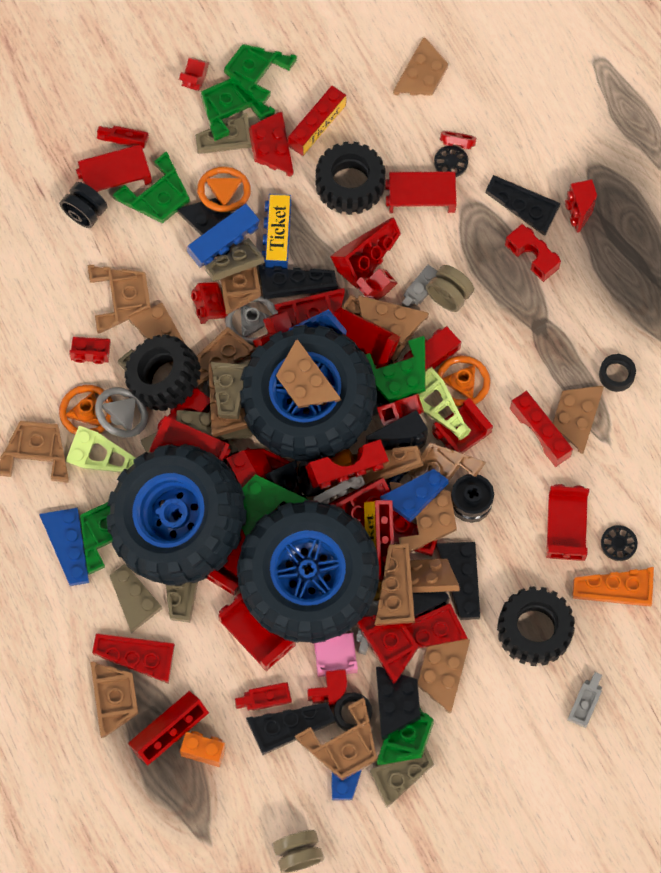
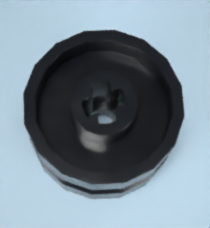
[59,182,108,228]
[451,474,494,523]

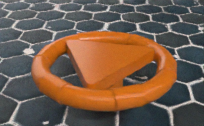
[197,167,251,212]
[437,355,490,407]
[59,385,113,435]

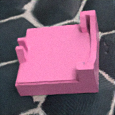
[314,632,358,677]

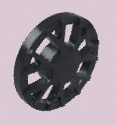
[434,146,468,177]
[601,525,638,561]

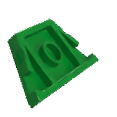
[377,708,434,765]

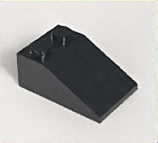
[365,410,428,451]

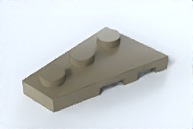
[196,113,252,154]
[205,238,265,281]
[211,362,248,419]
[110,564,162,633]
[166,582,198,623]
[370,747,434,808]

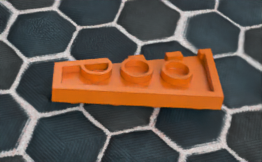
[572,567,654,607]

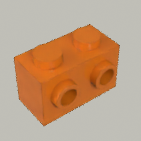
[180,731,226,767]

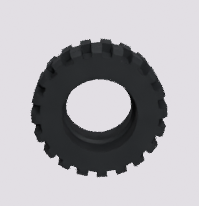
[315,141,385,215]
[125,334,201,411]
[497,586,575,666]

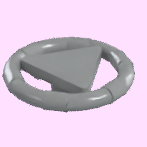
[225,296,278,345]
[95,387,148,438]

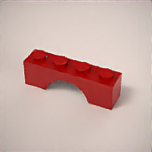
[510,391,573,467]
[305,439,389,489]

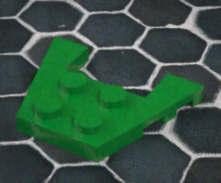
[224,44,297,107]
[201,78,275,141]
[112,152,190,224]
[366,336,426,403]
[242,474,308,536]
[80,502,113,575]

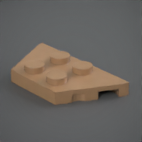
[393,37,448,96]
[217,254,261,314]
[358,296,429,345]
[276,340,341,408]
[553,386,604,454]
[410,559,460,593]
[418,639,470,714]
[90,662,139,738]

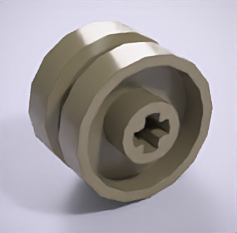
[426,265,474,312]
[273,830,324,873]

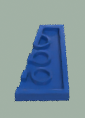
[39,508,89,586]

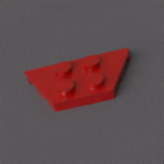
[249,112,294,177]
[274,288,345,327]
[356,615,418,684]

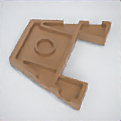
[88,265,151,334]
[0,421,69,483]
[408,443,486,481]
[390,482,457,552]
[295,698,377,781]

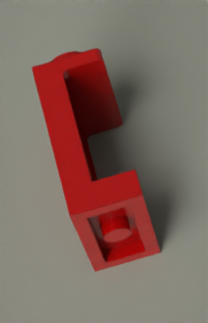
[432,398,493,453]

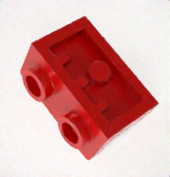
[191,282,228,324]
[69,337,111,364]

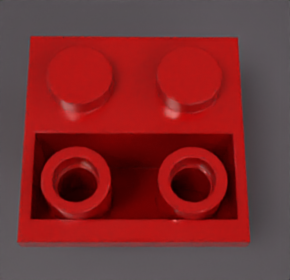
[565,179,597,233]

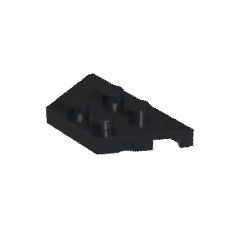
[177,198,232,255]
[376,667,421,740]

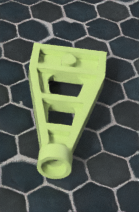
[415,367,471,440]
[66,426,136,472]

